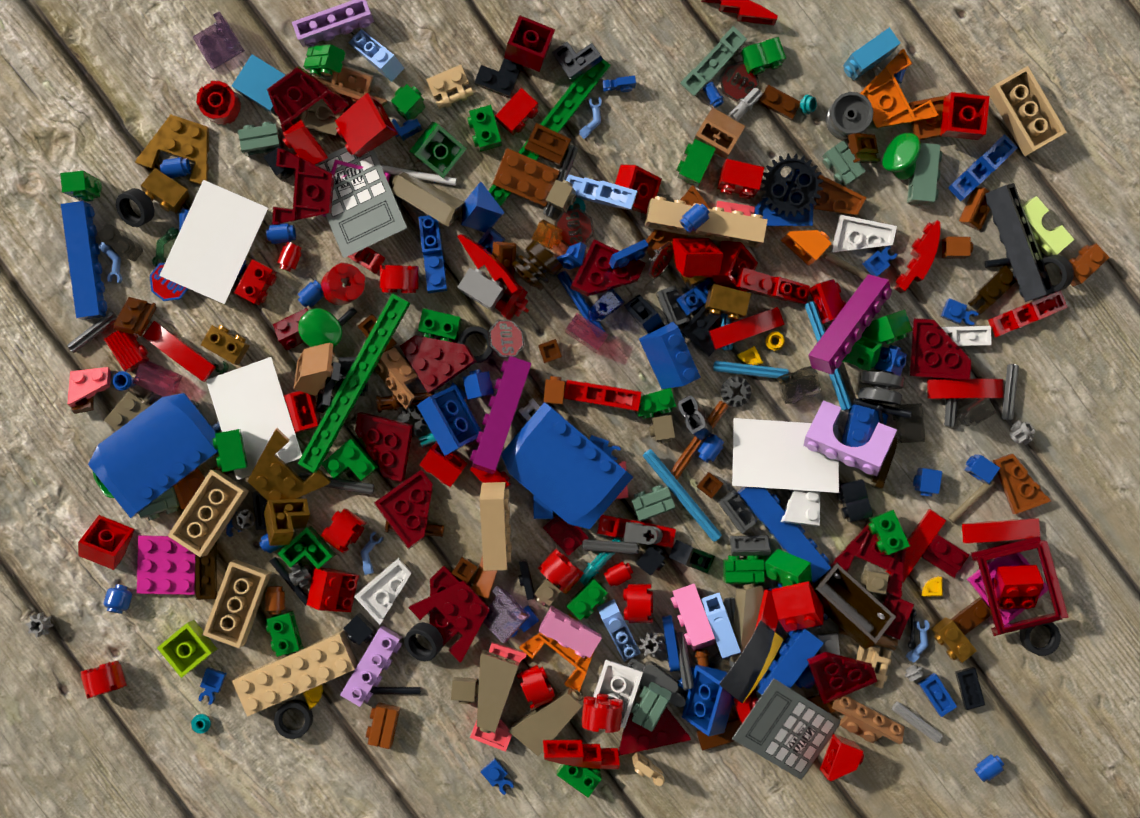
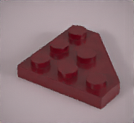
[571,239,646,296]
[910,318,971,380]
[400,335,477,394]
[355,412,414,482]
[374,470,433,550]
[429,565,461,646]
[807,652,878,704]

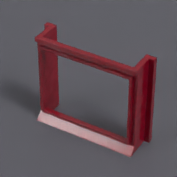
[971,536,1069,636]

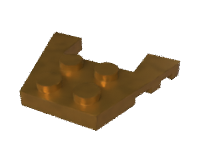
[135,114,209,185]
[247,428,331,501]

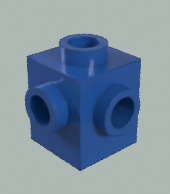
[874,345,907,376]

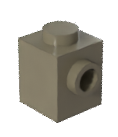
[546,180,577,213]
[649,415,675,444]
[860,569,889,594]
[534,578,561,606]
[451,677,479,704]

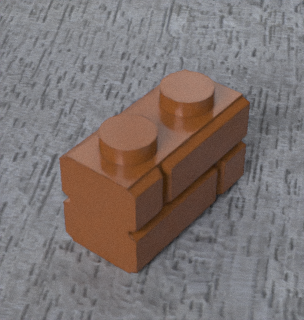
[366,703,401,749]

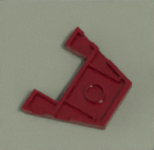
[267,66,349,131]
[272,148,335,225]
[830,522,906,598]
[408,580,490,663]

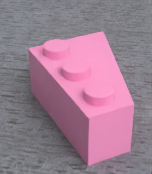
[671,584,715,652]
[539,605,602,658]

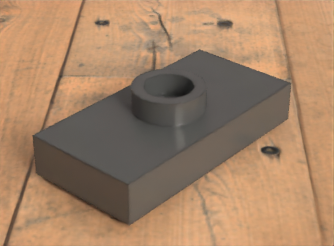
[729,535,771,556]

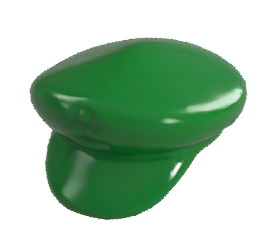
[882,133,921,180]
[298,308,342,348]

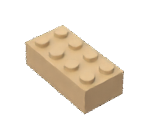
[987,66,1067,156]
[168,470,250,557]
[480,482,512,571]
[203,559,272,648]

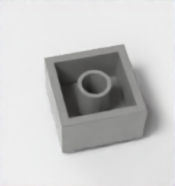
[457,268,505,312]

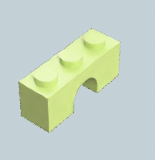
[1023,196,1075,256]

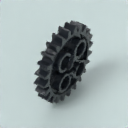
[760,153,823,217]

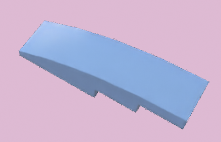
[566,174,638,210]

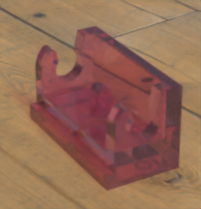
[565,313,608,353]
[133,361,183,397]

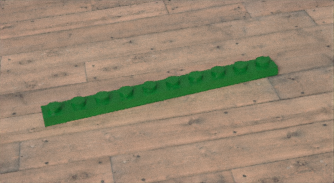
[488,59,611,207]
[298,293,411,473]

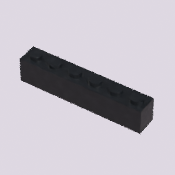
[985,183,1055,302]

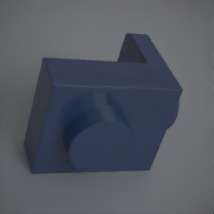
[478,227,506,254]

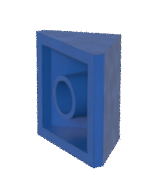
[461,182,504,232]

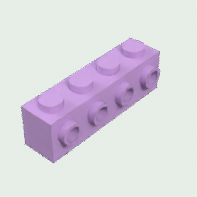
[292,0,374,47]
[340,626,402,707]

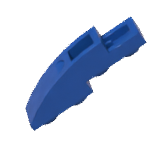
[418,215,447,294]

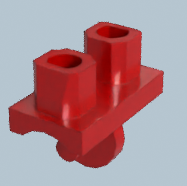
[495,285,529,321]

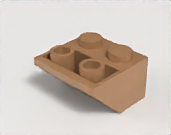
[693,107,745,159]
[294,343,335,396]

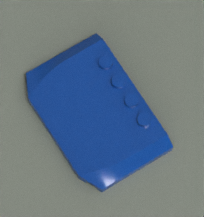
[88,393,219,518]
[501,402,633,529]

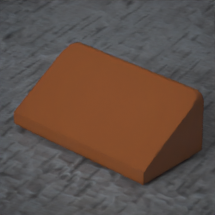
[959,187,990,231]
[491,241,517,282]
[472,556,498,599]

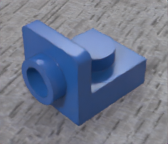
[392,118,423,141]
[556,242,587,270]

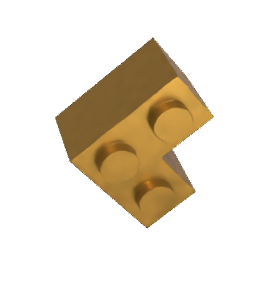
[264,499,310,546]

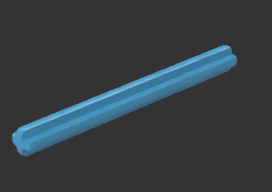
[805,301,852,410]
[643,449,722,542]

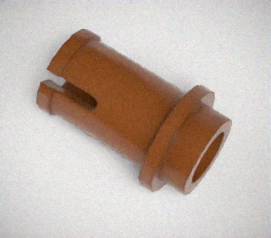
[695,649,710,668]

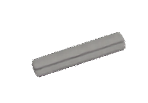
[892,702,943,743]

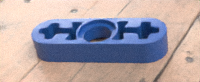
[662,615,680,672]

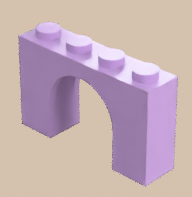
[803,400,897,476]

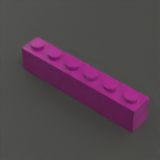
[808,274,892,375]
[470,356,532,474]

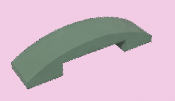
[680,26,747,96]

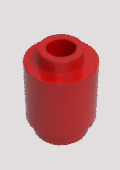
[277,242,302,272]
[604,561,633,587]

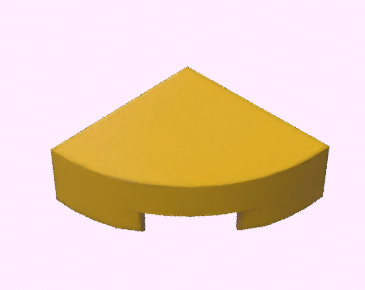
[737,346,763,365]
[922,576,943,596]
[303,684,323,709]

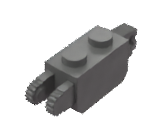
[626,657,686,708]

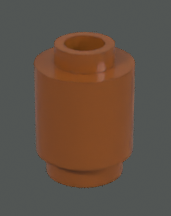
[265,586,285,614]

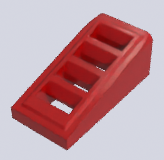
[347,247,385,274]

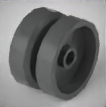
[825,92,873,140]
[858,371,905,405]

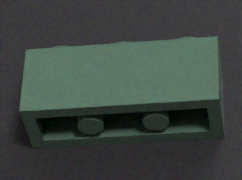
[907,143,942,205]

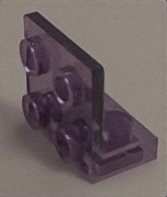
[193,11,245,70]
[483,586,530,643]

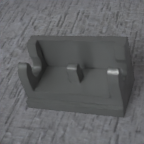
[656,285,690,326]
[717,489,757,534]

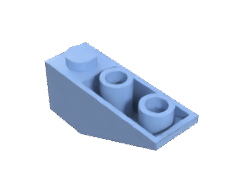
[348,29,404,82]
[701,593,741,659]
[597,599,641,662]

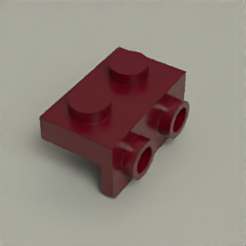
[273,308,309,350]

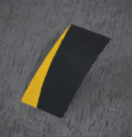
[719,620,783,703]

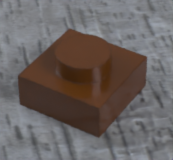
[538,339,562,364]
[72,396,94,414]
[696,472,723,499]
[452,556,478,584]

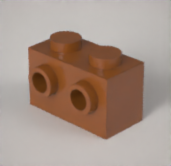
[1060,243,1110,287]

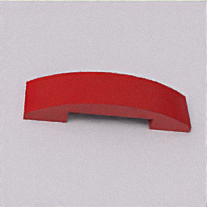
[927,379,1004,399]
[597,515,676,548]

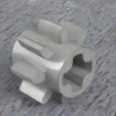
[1010,420,1035,445]
[26,612,53,638]
[639,632,662,657]

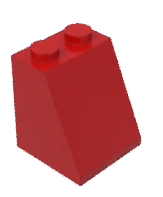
[335,93,398,157]

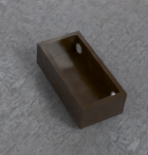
[813,563,896,650]

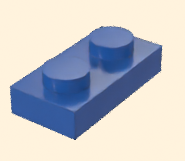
[609,239,649,269]
[918,673,957,717]

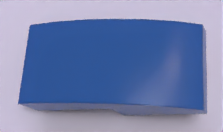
[676,278,714,315]

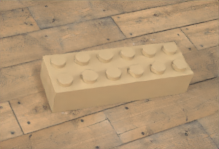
[644,196,768,248]
[232,631,358,717]

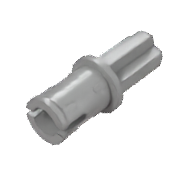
[729,88,763,122]

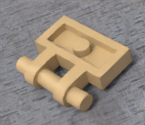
[426,65,474,109]
[856,645,892,688]
[632,752,665,786]

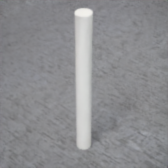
[381,165,457,186]

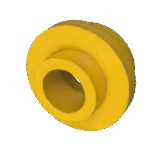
[765,332,785,351]

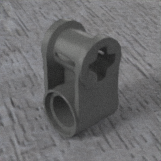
[624,522,663,545]

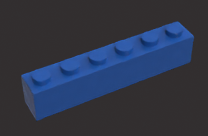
[61,201,108,320]
[737,487,831,583]

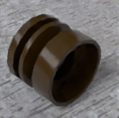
[512,240,563,291]

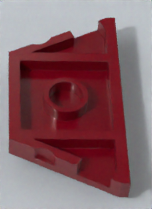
[618,707,691,756]

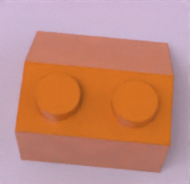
[781,230,832,266]

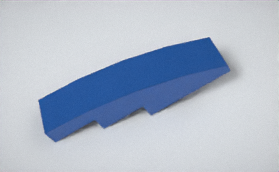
[948,134,1018,201]

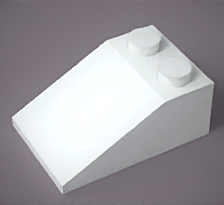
[593,660,643,728]

